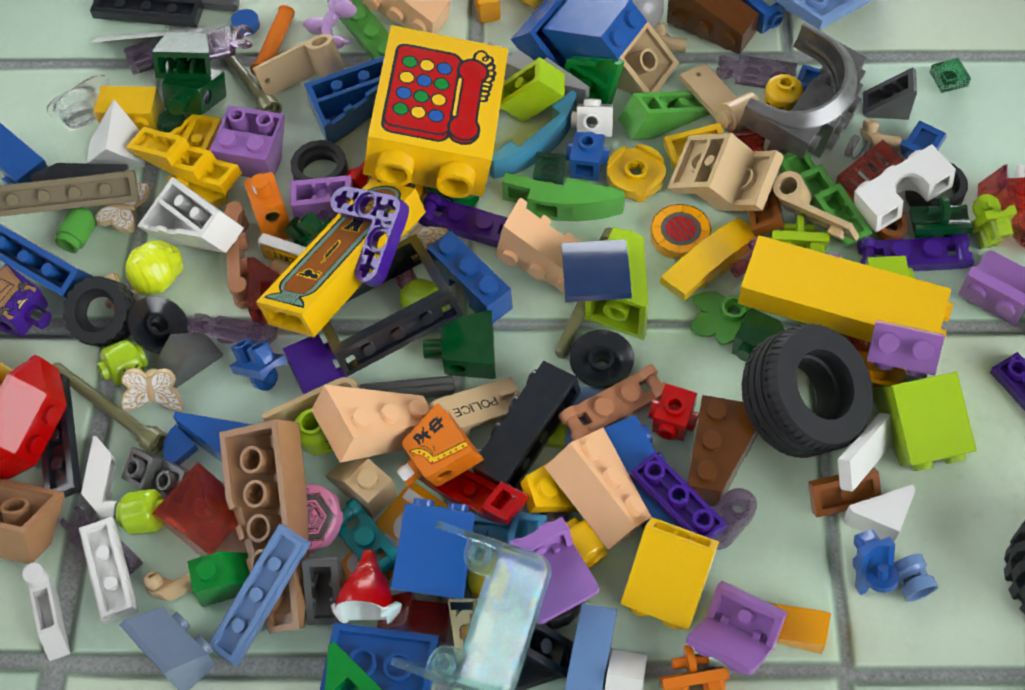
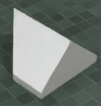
[87,99,146,167]

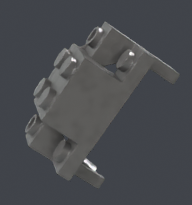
[740,21,867,159]

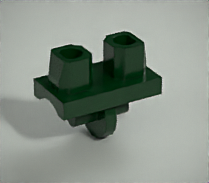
[909,197,973,238]
[283,211,333,247]

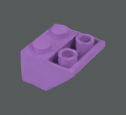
[210,105,285,178]

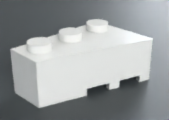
[137,177,244,253]

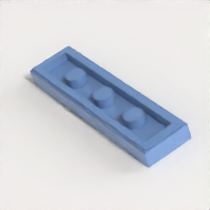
[208,524,311,666]

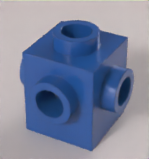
[565,131,609,181]

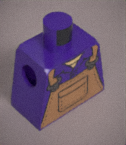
[0,263,52,337]

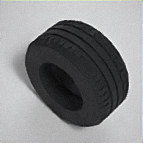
[741,323,873,458]

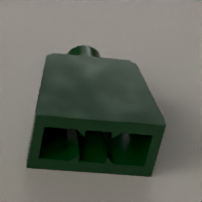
[153,31,212,79]
[162,69,226,115]
[423,310,496,379]

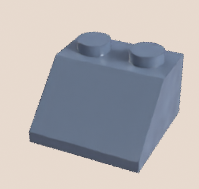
[119,606,216,690]

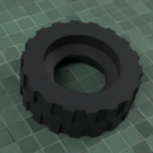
[63,276,137,347]

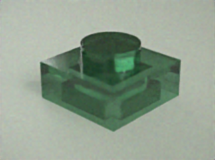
[929,58,971,93]
[533,151,567,185]

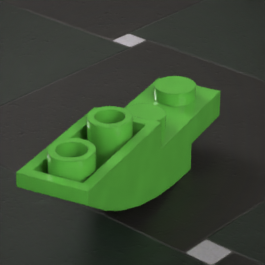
[502,173,625,221]

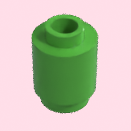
[55,207,97,253]

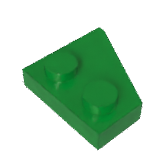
[564,56,625,104]

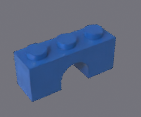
[427,231,513,323]

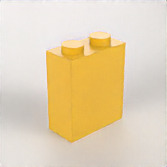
[621,517,719,630]

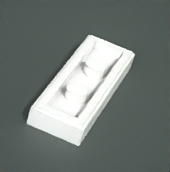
[838,413,893,492]
[78,516,139,625]

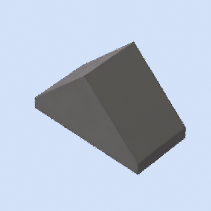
[863,67,917,120]
[152,332,223,388]
[302,557,346,625]

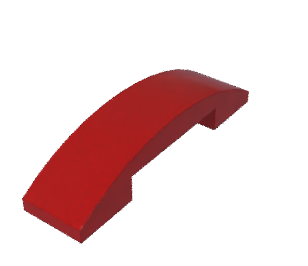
[418,470,529,525]

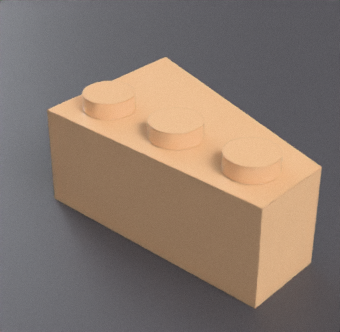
[362,0,450,34]
[495,197,581,294]
[311,385,431,463]
[545,427,651,550]

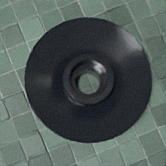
[127,296,190,354]
[569,330,634,388]

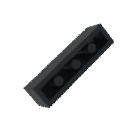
[472,360,581,489]

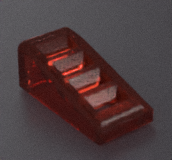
[835,139,904,203]

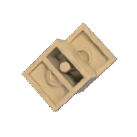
[667,133,784,211]

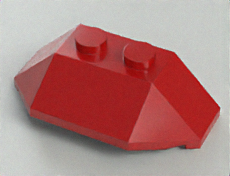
[0,355,67,480]

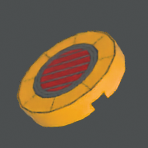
[650,204,712,259]

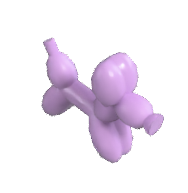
[303,0,357,49]

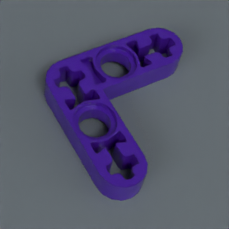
[331,186,409,287]

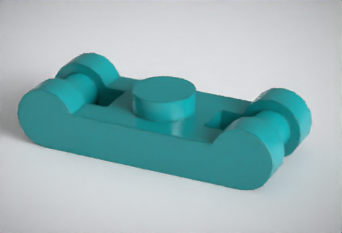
[338,497,397,577]

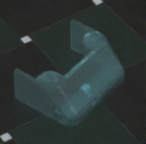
[390,521,552,690]

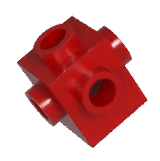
[648,383,699,442]

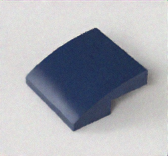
[561,239,632,302]

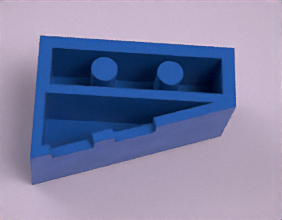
[304,55,385,143]

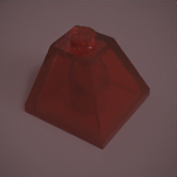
[151,462,237,557]

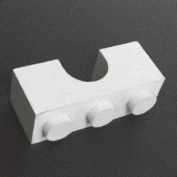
[854,144,956,233]

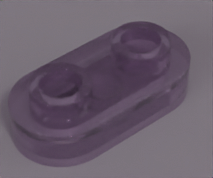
[713,488,757,550]

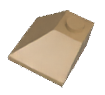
[617,22,679,94]

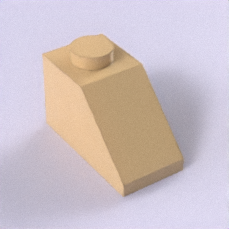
[326,458,397,519]

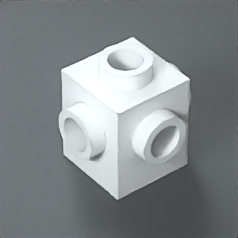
[571,98,613,137]

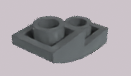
[121,447,194,504]

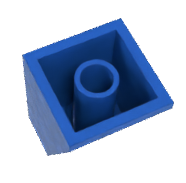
[542,0,648,60]
[391,498,475,599]

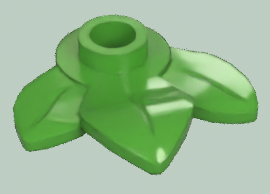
[690,291,750,345]

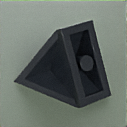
[504,614,574,690]

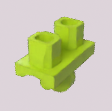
[968,194,1017,249]
[771,214,830,253]

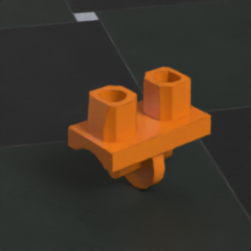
[658,645,730,690]

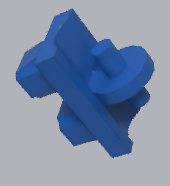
[229,338,288,391]
[853,529,899,595]

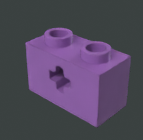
[290,175,353,220]

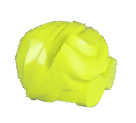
[125,240,183,296]

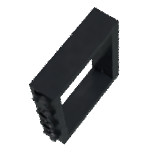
[322,234,463,377]

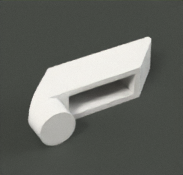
[81,436,119,521]
[22,563,70,661]

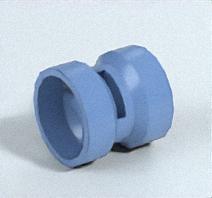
[894,553,938,602]

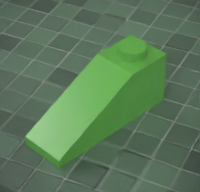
[618,91,710,140]

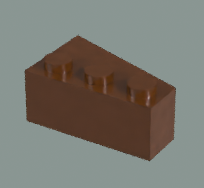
[667,0,759,55]
[687,395,758,508]

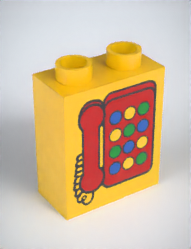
[363,25,509,198]

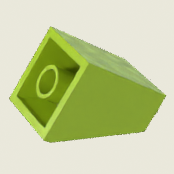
[585,227,649,340]
[872,371,977,471]

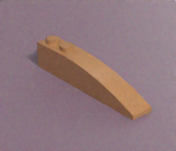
[219,419,309,634]
[0,479,65,564]

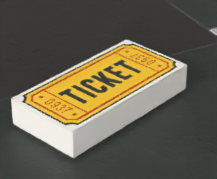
[258,233,307,264]

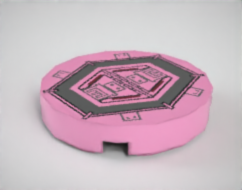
[306,484,343,553]

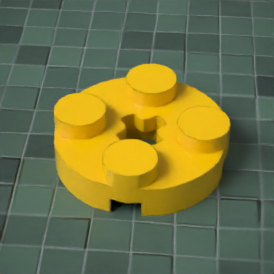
[607,144,666,202]

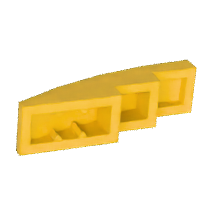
[126,127,242,194]
[660,217,758,301]

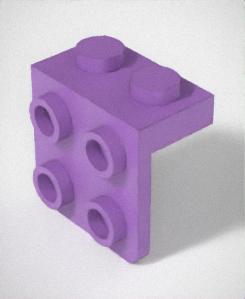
[958,250,1025,326]
[867,320,945,378]
[499,517,599,624]
[686,581,788,675]

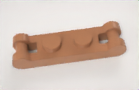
[225,201,253,309]
[558,364,666,441]

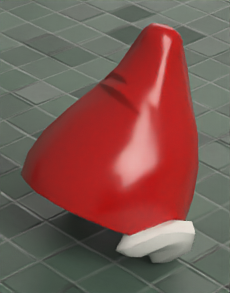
[330,549,402,624]

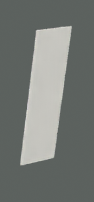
[90,26,206,43]

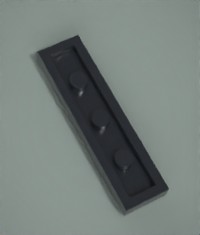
[90,0,204,28]
[41,373,82,498]

